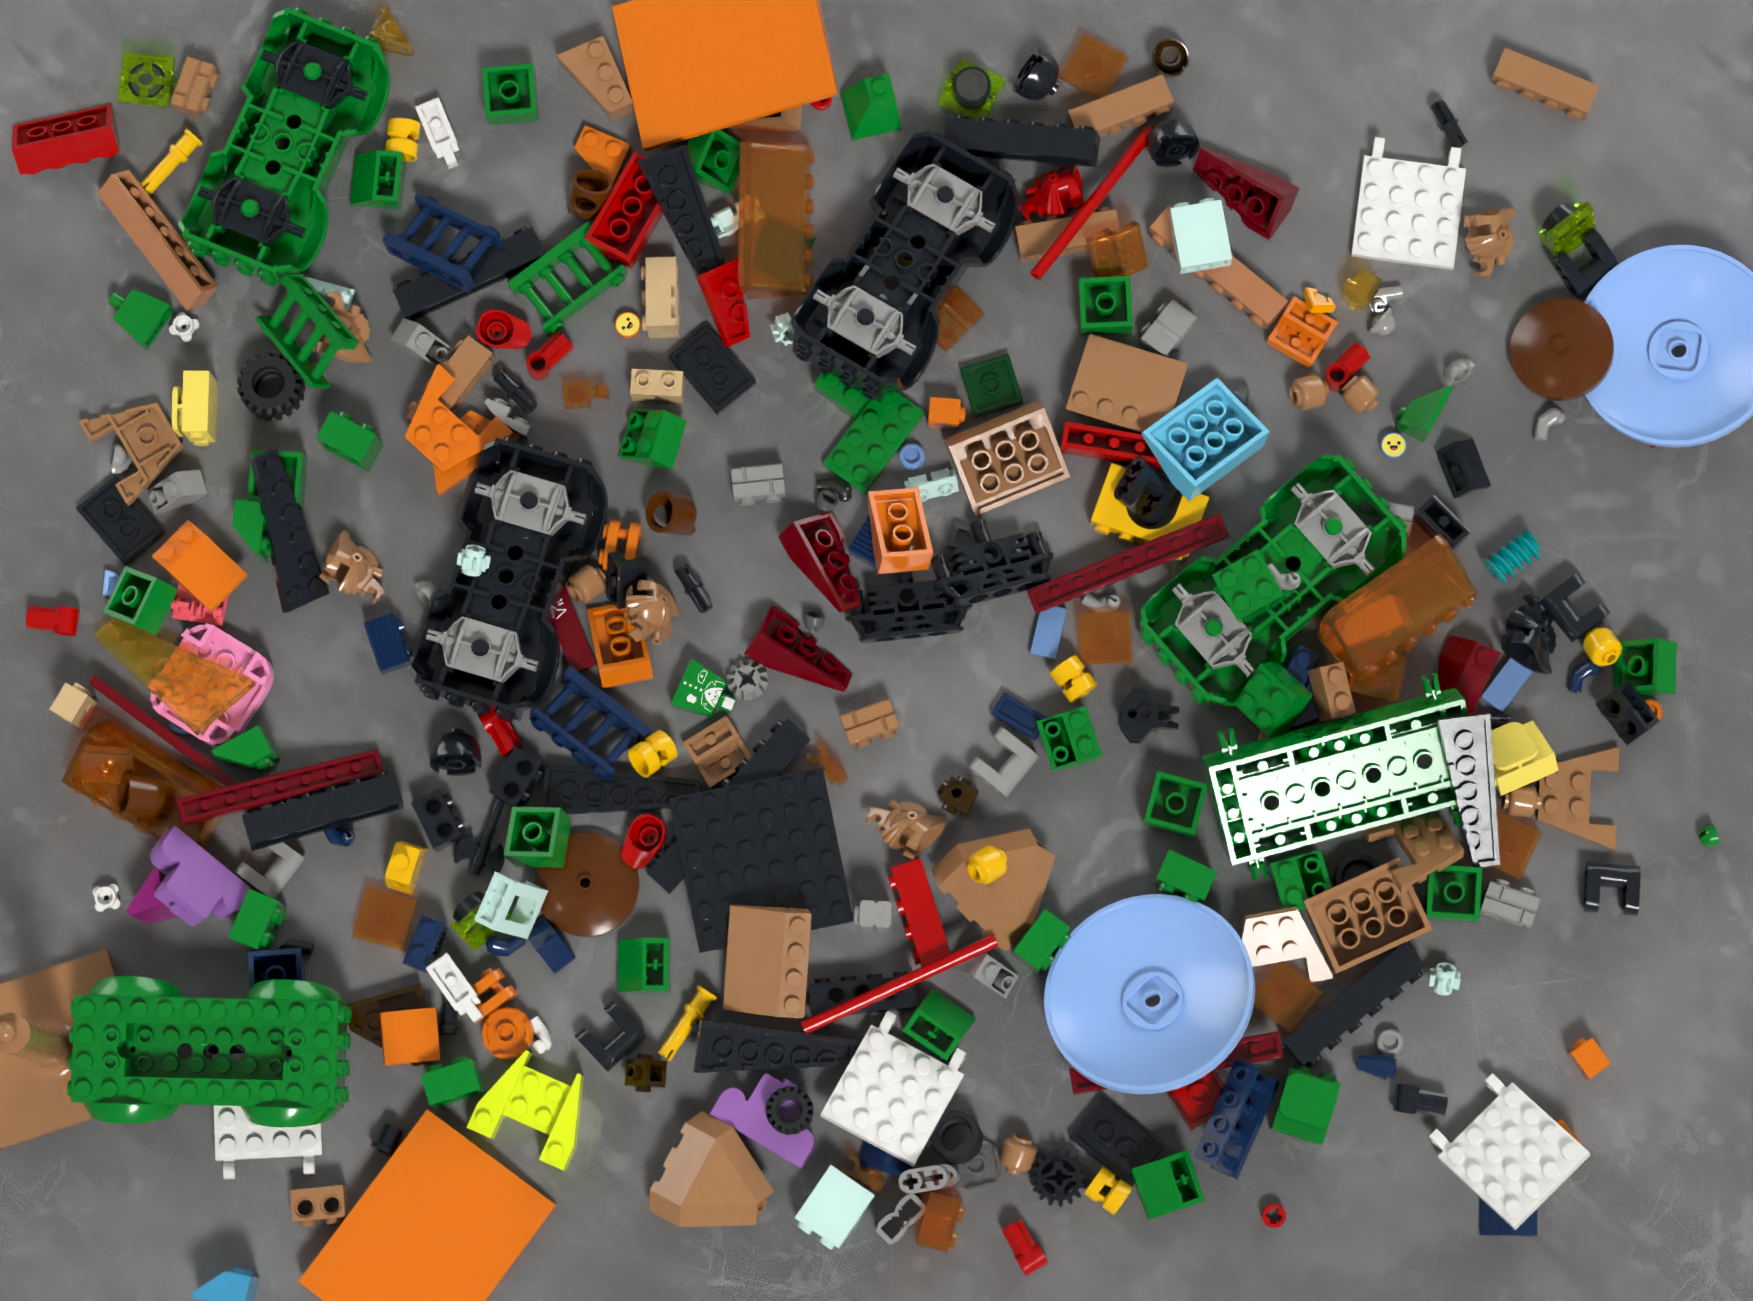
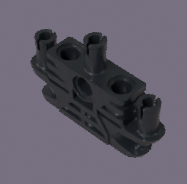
[931,519,1054,607]
[845,571,973,643]

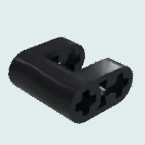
[1551,228,1618,298]
[1114,458,1176,525]
[1540,572,1610,642]
[1583,862,1641,916]
[574,1000,646,1072]

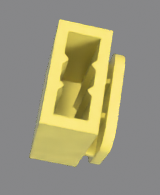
[172,371,218,446]
[1491,720,1559,796]

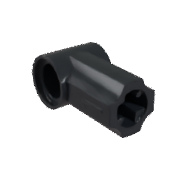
[1393,1084,1448,1117]

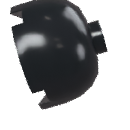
[1012,48,1060,101]
[1147,118,1200,167]
[429,728,482,776]

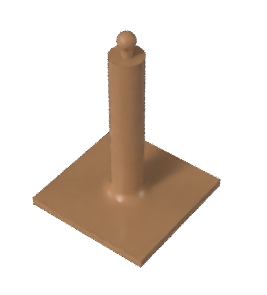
[0,949,116,1149]

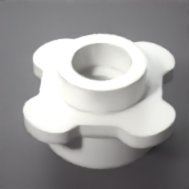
[169,312,199,342]
[93,884,121,912]

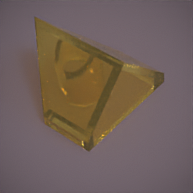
[369,6,414,57]

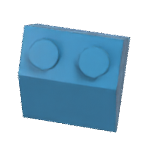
[191,1267,259,1301]

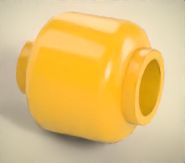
[1583,628,1622,666]
[967,845,1007,885]

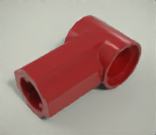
[526,332,574,381]
[1323,342,1371,392]
[26,605,80,636]
[477,712,522,758]
[1001,1219,1049,1276]

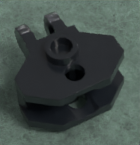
[1120,688,1179,744]

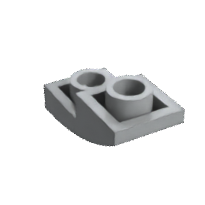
[485,398,533,441]

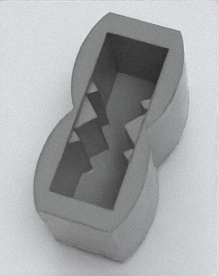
[1140,300,1197,357]
[876,1194,927,1245]

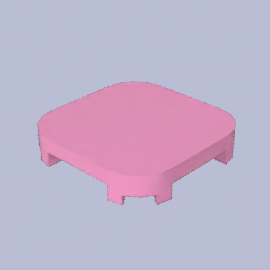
[149,623,274,747]

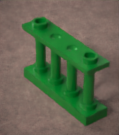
[507,222,627,336]
[255,273,359,389]

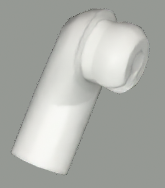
[531,1016,552,1054]

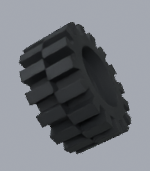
[765,1086,814,1135]

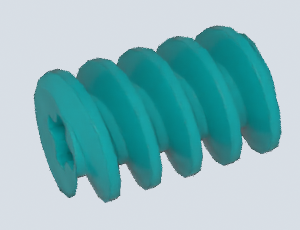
[1483,530,1541,584]

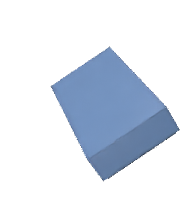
[1030,606,1067,660]
[1480,658,1533,713]

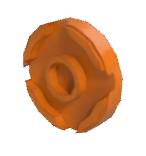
[481,1007,534,1060]

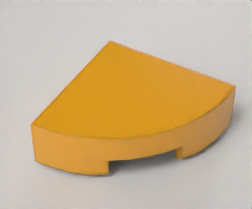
[1303,287,1336,313]

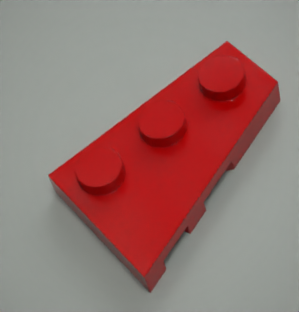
[696,257,750,348]

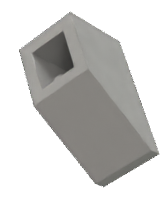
[390,318,454,368]
[147,470,208,514]
[954,945,1019,999]

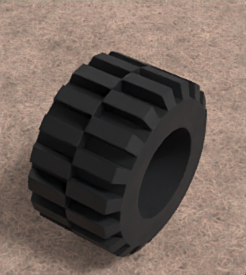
[237,352,305,421]

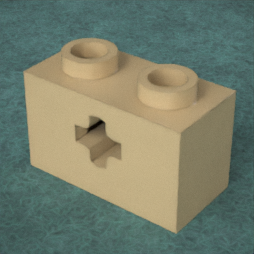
[630,369,685,403]
[49,682,98,729]

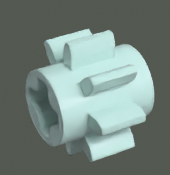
[770,312,794,346]
[456,545,491,576]
[1428,962,1461,995]

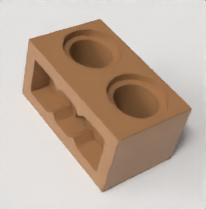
[290,1185,349,1227]

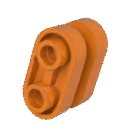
[599,519,642,570]
[469,967,518,1025]

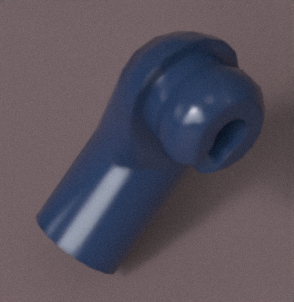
[1568,659,1600,693]
[323,828,355,847]
[485,936,526,957]

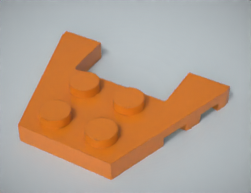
[404,364,513,473]

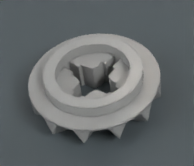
[727,659,768,700]

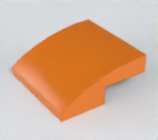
[1266,296,1338,369]
[379,1007,440,1066]

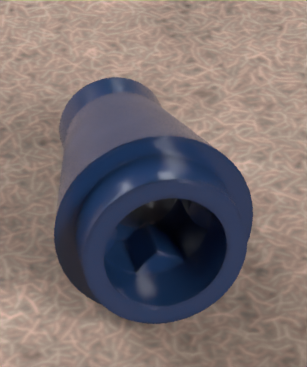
[1357,1054,1397,1081]

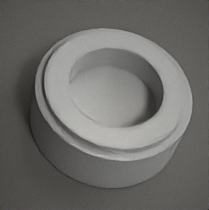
[1376,1029,1403,1056]

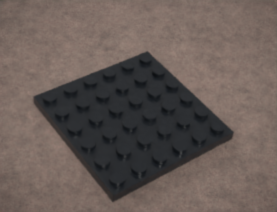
[668,767,854,953]

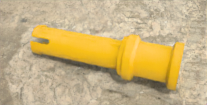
[140,128,203,196]
[657,985,718,1062]

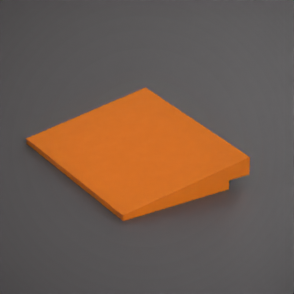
[612,0,839,151]
[298,1109,556,1301]

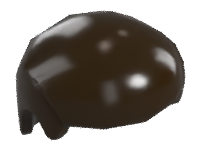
[1151,38,1190,77]

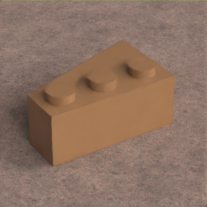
[556,36,635,121]

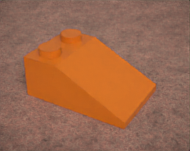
[867,487,933,574]
[152,520,248,612]
[587,604,653,689]

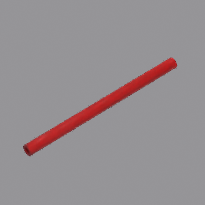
[1030,126,1152,280]
[801,934,998,1034]

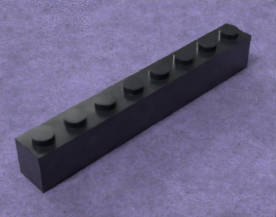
[646,718,811,895]

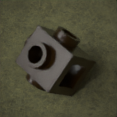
[937,776,979,817]
[625,1054,667,1093]

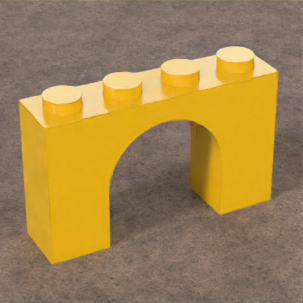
[1090,463,1209,561]

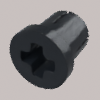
[370,1123,404,1157]

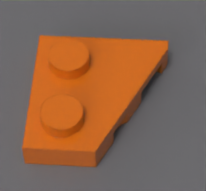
[574,125,632,189]

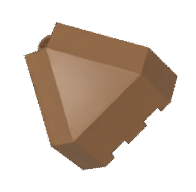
[931,828,1056,952]
[649,1111,774,1227]

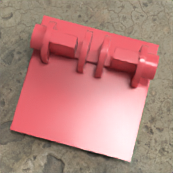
[171,584,229,627]

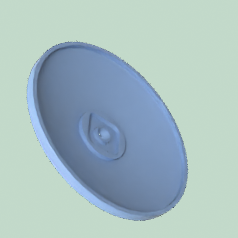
[1584,245,1753,448]
[1044,894,1255,1094]

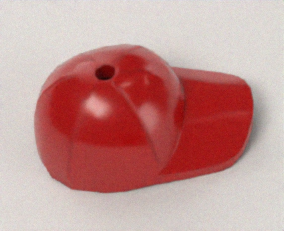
[476,310,531,349]
[621,814,667,869]

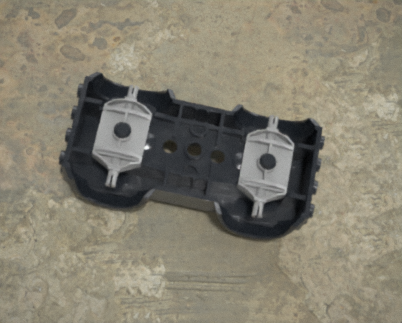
[789,129,1019,403]
[409,436,608,723]

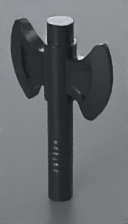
[454,799,505,877]

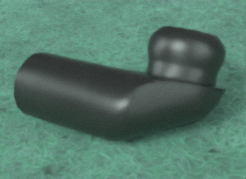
[816,477,853,502]
[278,938,314,955]

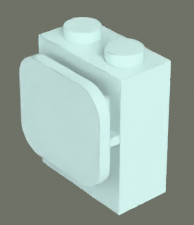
[1169,198,1232,274]
[795,1165,875,1250]

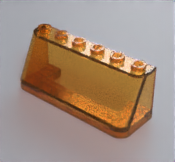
[738,139,815,299]
[1317,534,1478,682]
[61,719,224,849]

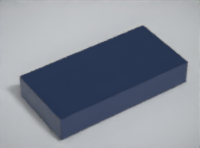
[991,692,1048,742]

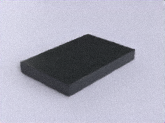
[668,324,757,415]
[76,475,165,566]
[1069,1096,1164,1186]

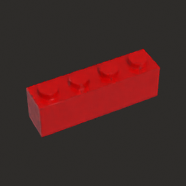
[1061,422,1162,470]
[887,858,951,967]

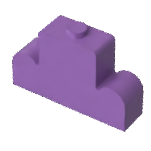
[150,825,253,927]
[710,1074,815,1169]

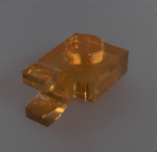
[562,380,610,410]
[805,743,848,786]
[840,1154,885,1193]

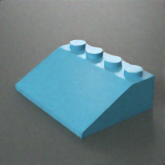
[1142,378,1270,501]

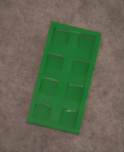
[823,391,925,495]

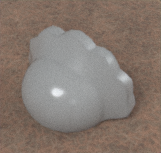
[1368,308,1396,336]
[1444,358,1475,385]
[110,443,132,474]
[414,581,439,608]

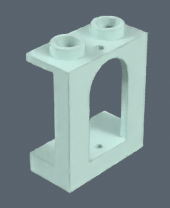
[474,872,548,939]

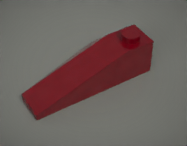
[1193,147,1299,240]
[778,511,861,613]
[744,605,853,692]
[1438,635,1501,713]

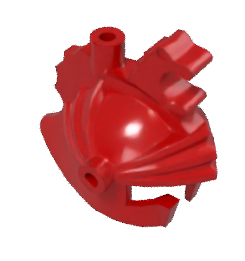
[1020,165,1085,221]

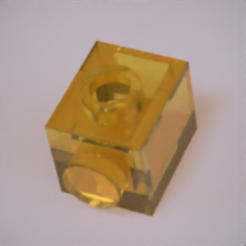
[1342,267,1382,312]

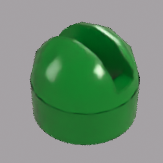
[1699,824,1720,847]

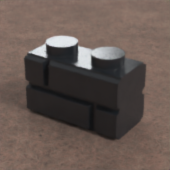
[1413,495,1471,555]

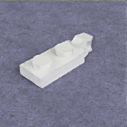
[415,97,459,169]
[426,953,484,1023]

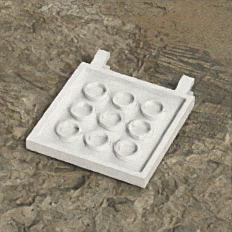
[1351,137,1466,270]
[820,1011,966,1167]
[212,1053,322,1179]
[1429,1073,1590,1230]

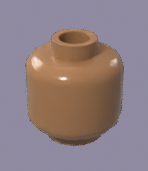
[1289,374,1329,411]
[1341,375,1380,414]
[567,565,606,603]
[1501,784,1541,817]
[999,1134,1037,1175]

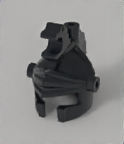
[1501,594,1556,675]

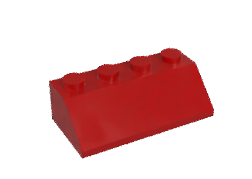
[11,103,120,175]
[585,151,663,269]

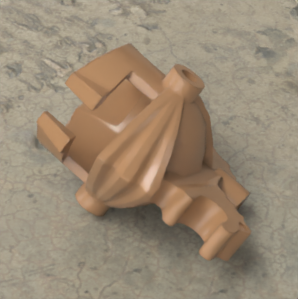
[1464,207,1516,278]
[309,291,372,363]
[319,530,385,604]
[625,580,679,645]
[865,800,947,859]

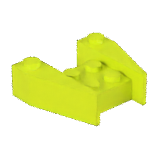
[466,1051,584,1172]

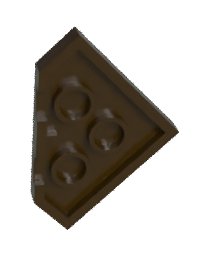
[348,983,441,1067]

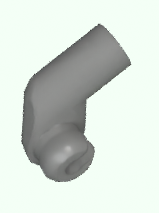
[1370,286,1404,313]
[1534,408,1565,442]
[1268,563,1301,590]
[1080,593,1121,615]

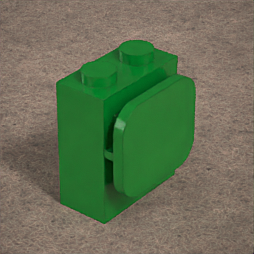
[1270,1065,1341,1145]

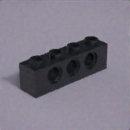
[809,971,917,1017]

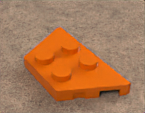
[433,411,521,496]

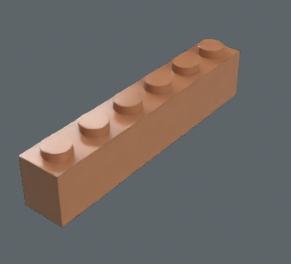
[97,170,219,311]
[1149,204,1288,330]

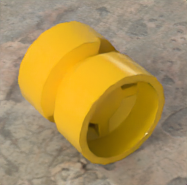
[385,118,421,162]
[1049,655,1098,704]
[628,730,677,778]
[1084,1166,1133,1216]

